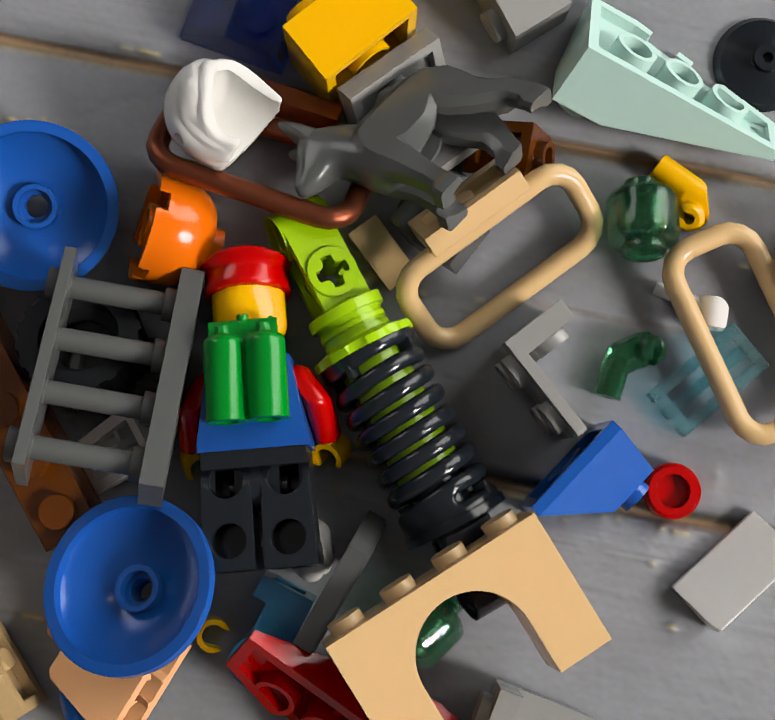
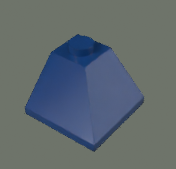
[519,420,653,516]

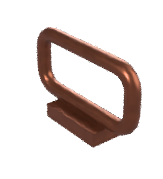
[146,76,372,230]

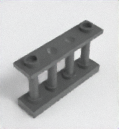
[3,246,205,508]

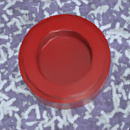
[642,463,701,519]

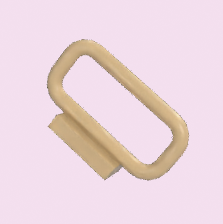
[396,159,604,350]
[661,222,775,446]

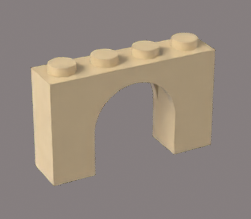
[321,508,612,720]

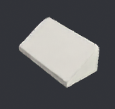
[671,511,775,632]

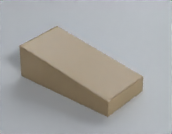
[348,214,409,292]

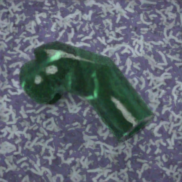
[594,331,666,401]

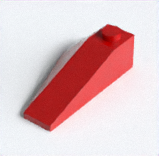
[225,630,460,720]

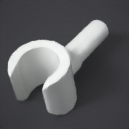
[652,282,729,332]

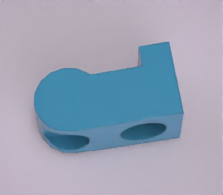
[229,570,317,686]

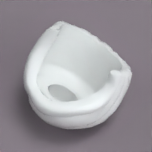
[164,58,282,171]

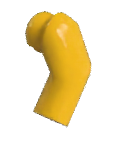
[649,154,709,233]

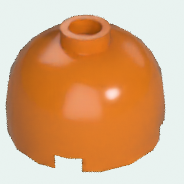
[128,171,225,287]

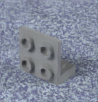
[494,299,588,439]

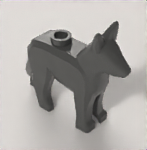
[277,65,552,231]

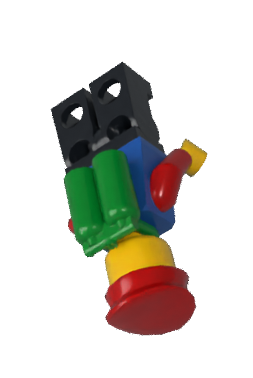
[178,245,352,575]

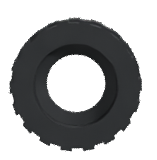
[14,293,149,412]

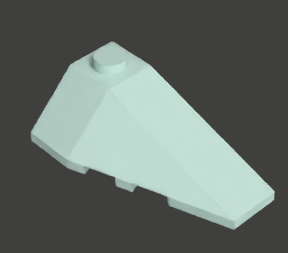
[552,0,775,161]

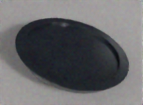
[713,18,775,112]

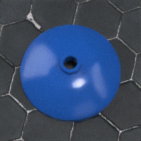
[0,120,120,292]
[43,495,215,679]

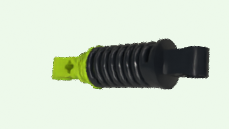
[264,194,507,621]

